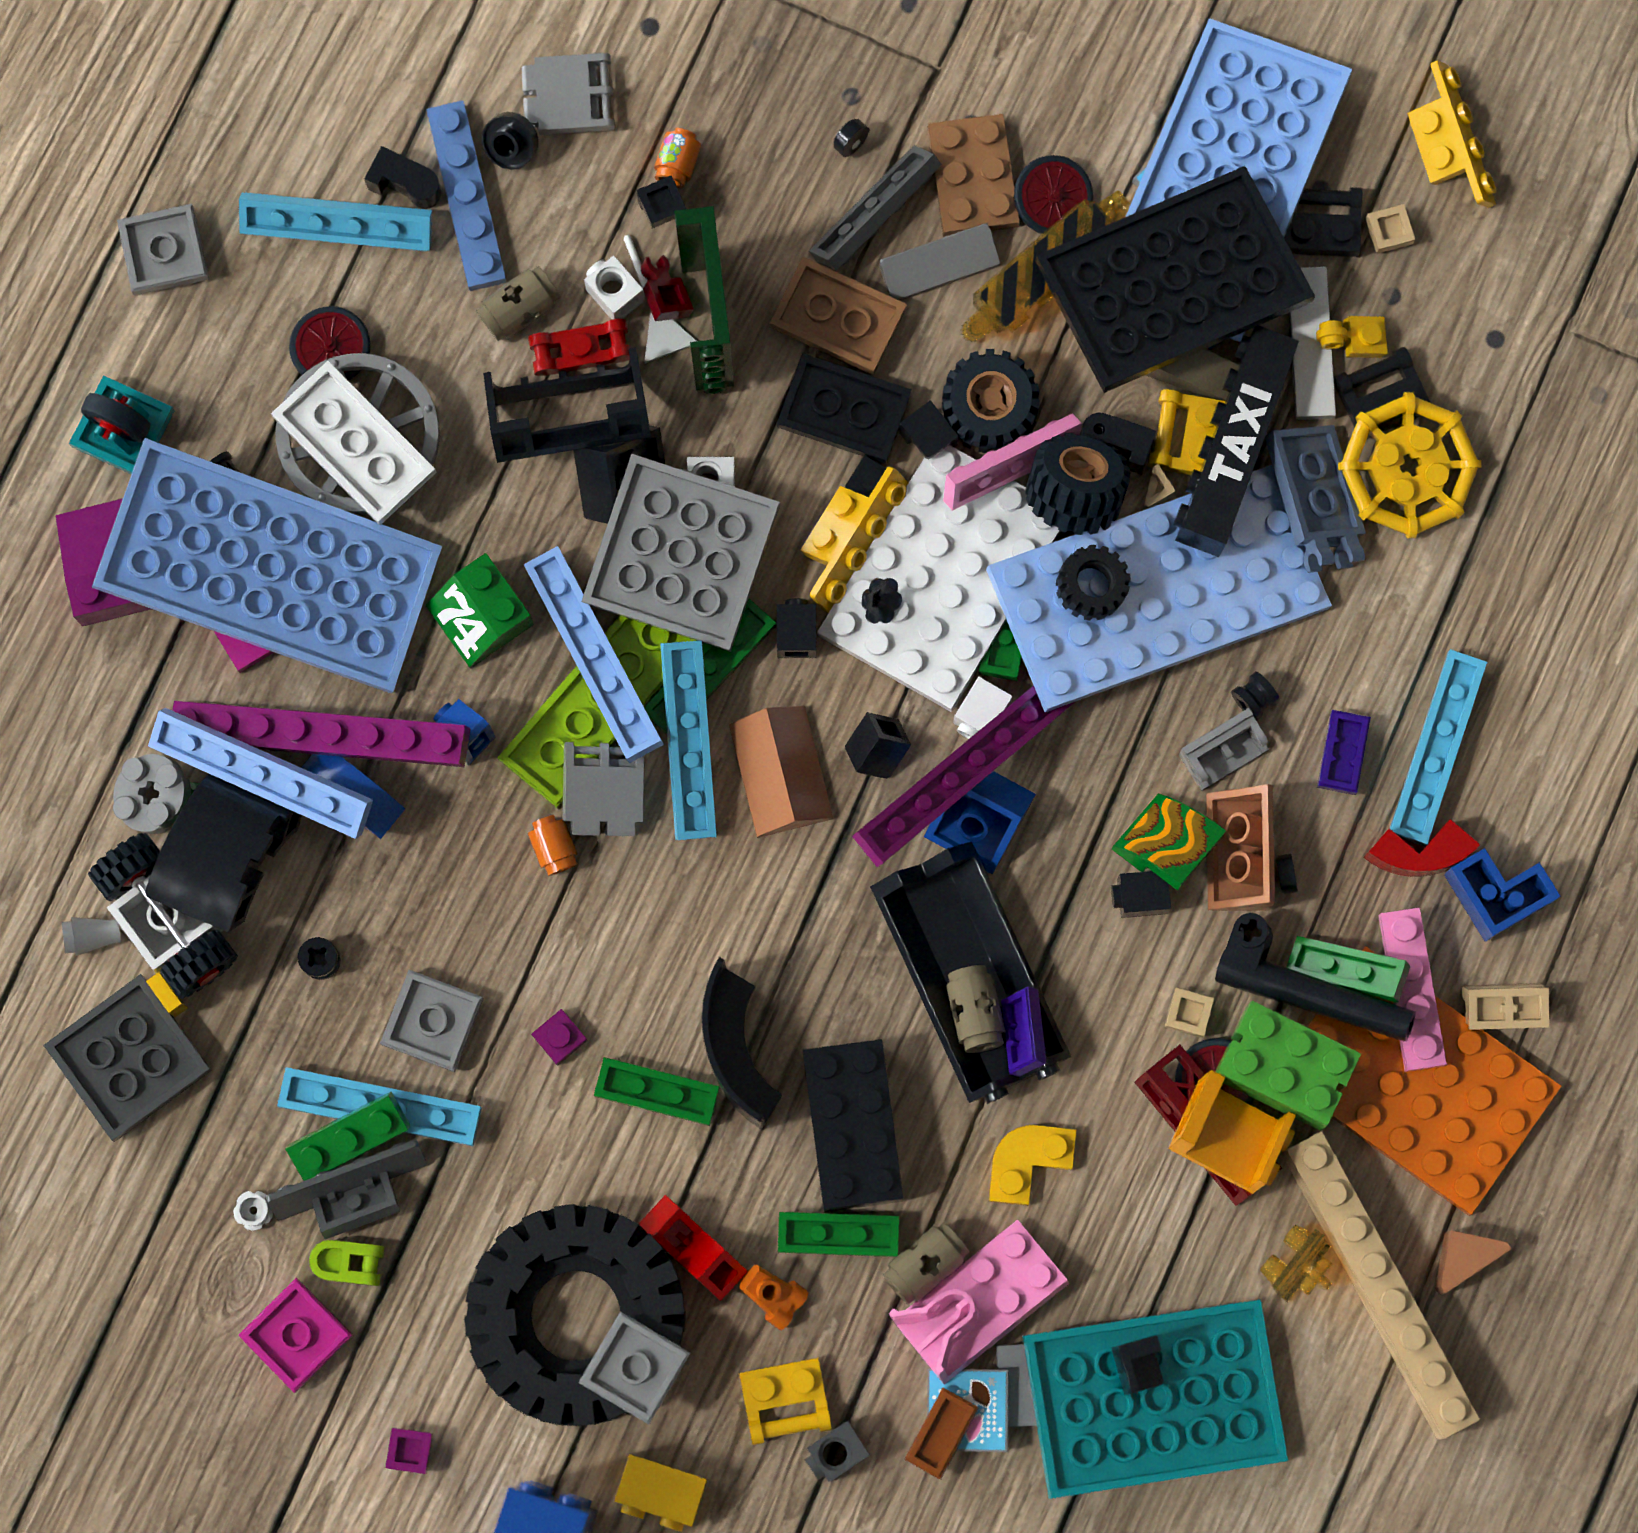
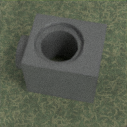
[805,1421,869,1482]

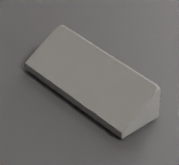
[879,223,1000,300]

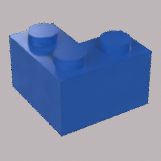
[1444,848,1561,942]

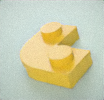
[988,1125,1076,1206]

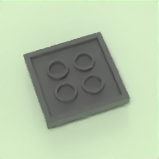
[43,974,212,1142]

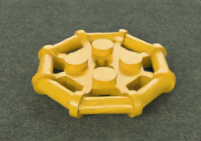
[1338,392,1482,539]

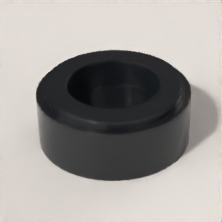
[833,119,869,157]
[1276,853,1298,894]

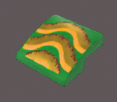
[1112,793,1226,891]

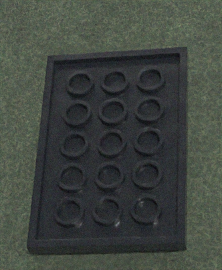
[1036,166,1315,393]

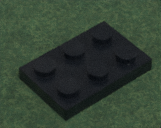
[777,353,912,464]

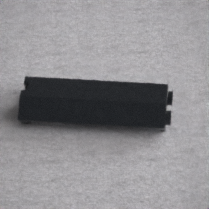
[870,841,1072,1104]

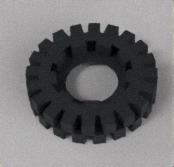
[464,1204,686,1426]

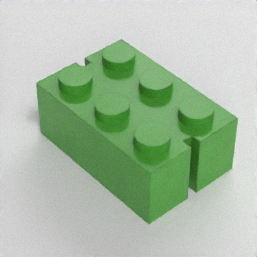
[1215,1001,1361,1131]

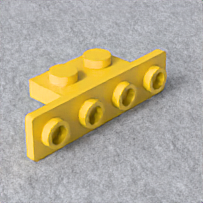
[1407,60,1496,208]
[800,466,908,613]

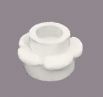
[233,1191,273,1231]

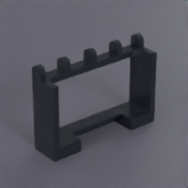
[483,347,651,463]

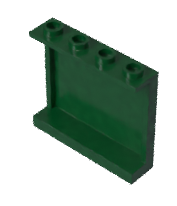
[674,206,734,394]

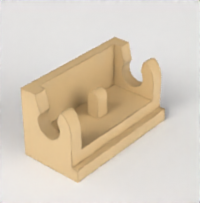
[1461,983,1549,1030]

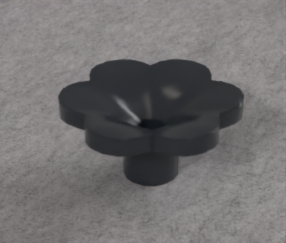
[862,578,902,624]

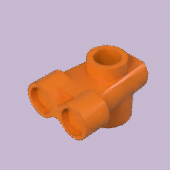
[739,1265,809,1330]

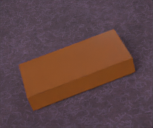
[904,1388,979,1479]

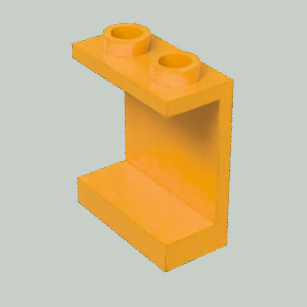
[1168,1070,1296,1194]

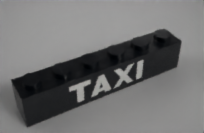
[1173,326,1299,557]

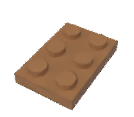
[927,114,1019,237]
[769,256,907,375]

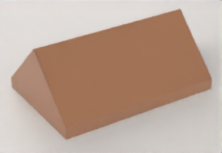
[729,706,833,838]
[1206,784,1275,911]

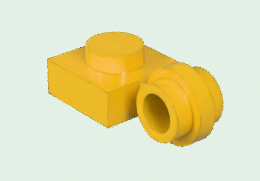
[1316,316,1388,358]

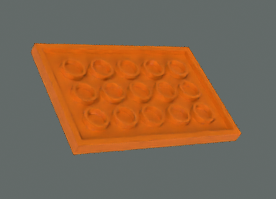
[1307,946,1561,1216]

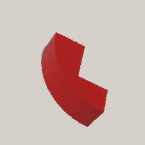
[1363,819,1480,877]
[639,1195,748,1301]

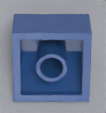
[924,771,1036,875]

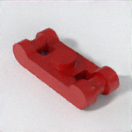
[528,319,631,376]

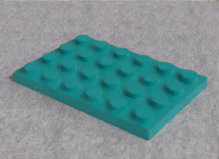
[1023,1299,1288,1499]

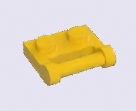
[1148,389,1225,475]
[739,1358,832,1445]

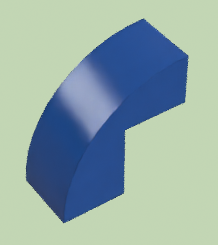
[301,754,406,839]

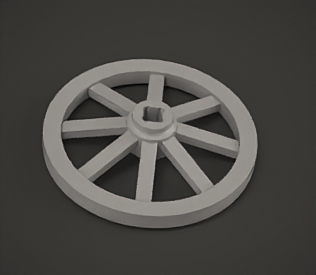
[275,353,440,514]

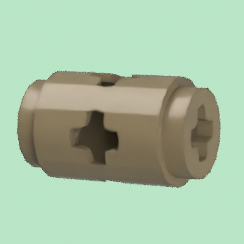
[476,266,561,341]
[946,965,1006,1053]
[883,1223,969,1305]

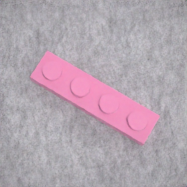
[943,413,1082,511]
[1378,908,1447,1072]

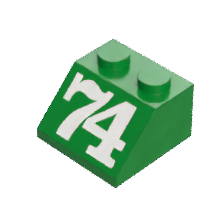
[425,553,534,669]

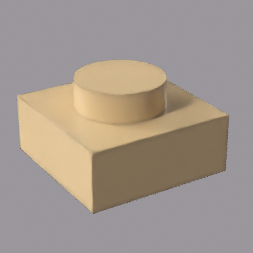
[1365,204,1415,254]
[1164,988,1214,1038]

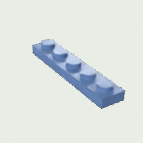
[426,100,507,291]

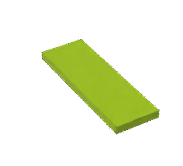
[497,615,696,809]

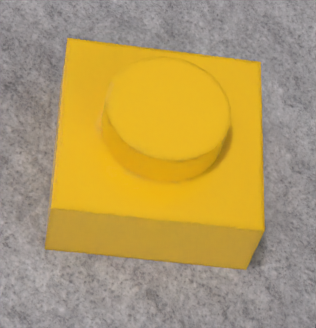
[146,972,188,1017]

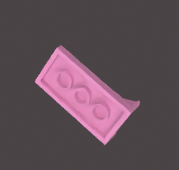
[889,1220,1069,1385]

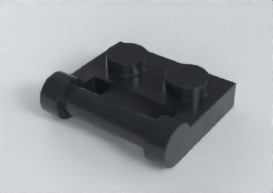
[1284,187,1363,257]
[1333,347,1431,439]

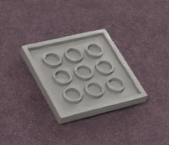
[581,454,780,652]

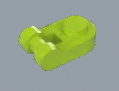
[309,1240,385,1286]

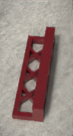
[1134,1044,1283,1206]

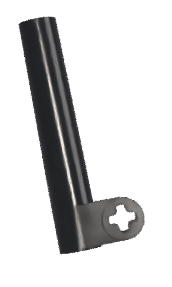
[1215,913,1416,1042]

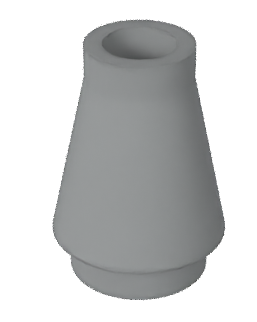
[62,917,121,956]

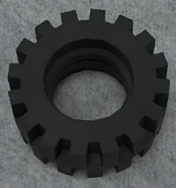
[1056,545,1131,621]

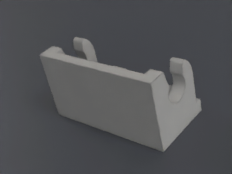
[1179,708,1269,791]

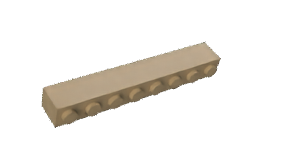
[1281,1131,1480,1439]

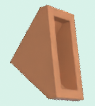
[1435,1230,1512,1295]

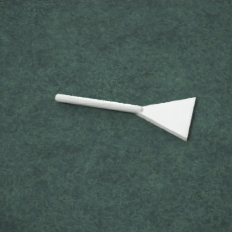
[624,235,696,363]

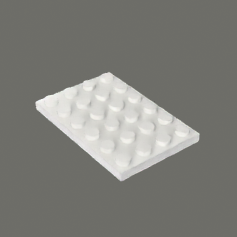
[817,445,1061,712]

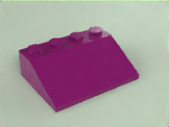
[55,498,151,627]

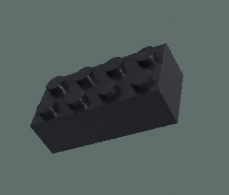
[803,1039,904,1212]

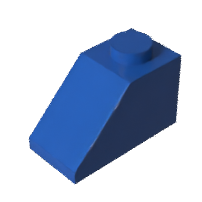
[433,699,496,765]

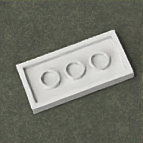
[271,361,437,525]

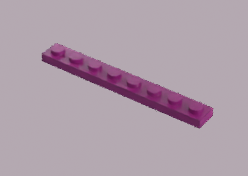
[852,685,1075,867]
[172,701,471,767]

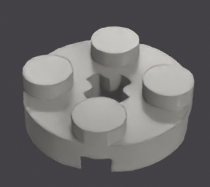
[113,754,191,834]

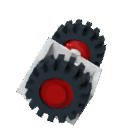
[88,832,238,999]

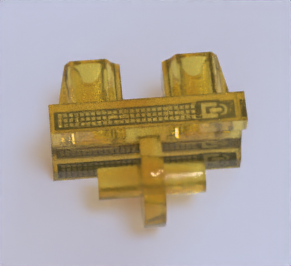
[1260,1225,1332,1303]

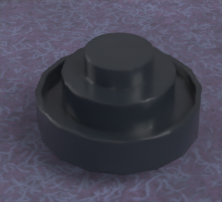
[482,111,538,170]

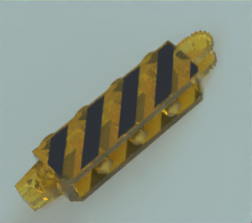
[960,190,1131,342]

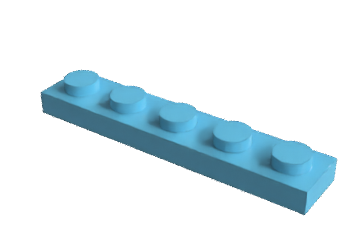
[239,192,432,251]
[660,640,717,840]
[1390,649,1487,847]
[277,1067,482,1147]

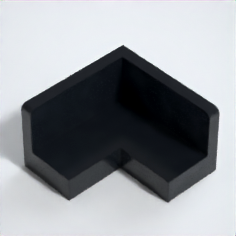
[573,425,665,524]

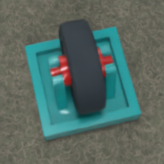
[69,375,175,474]

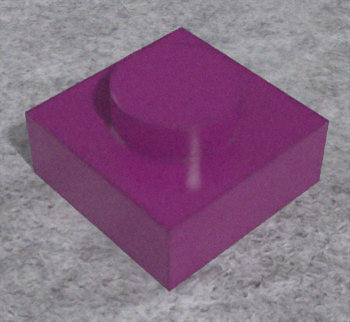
[531,1009,588,1066]
[385,1428,433,1474]

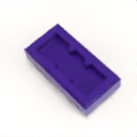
[1317,710,1371,795]
[1001,987,1046,1077]

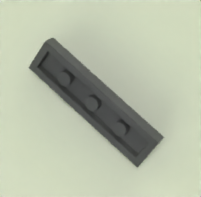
[809,145,942,271]

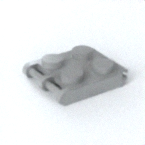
[522,53,615,135]
[563,742,644,836]

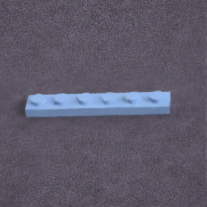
[524,546,664,763]
[148,708,373,839]

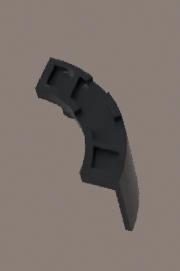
[145,774,302,933]
[702,957,782,1130]

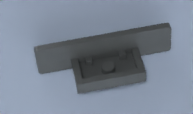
[266,1140,427,1240]

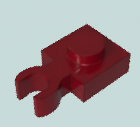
[640,255,694,321]

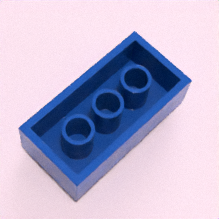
[494,1481,598,1533]

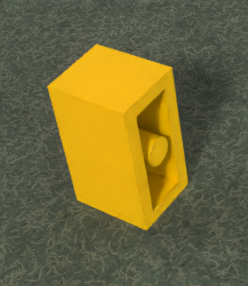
[614,1454,708,1532]

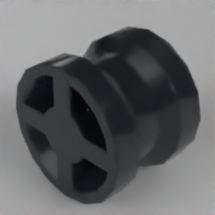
[1231,671,1280,721]
[297,937,341,980]

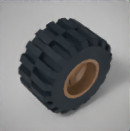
[942,349,1040,453]
[1025,433,1131,535]

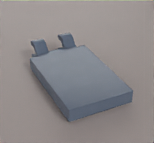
[1265,425,1366,573]

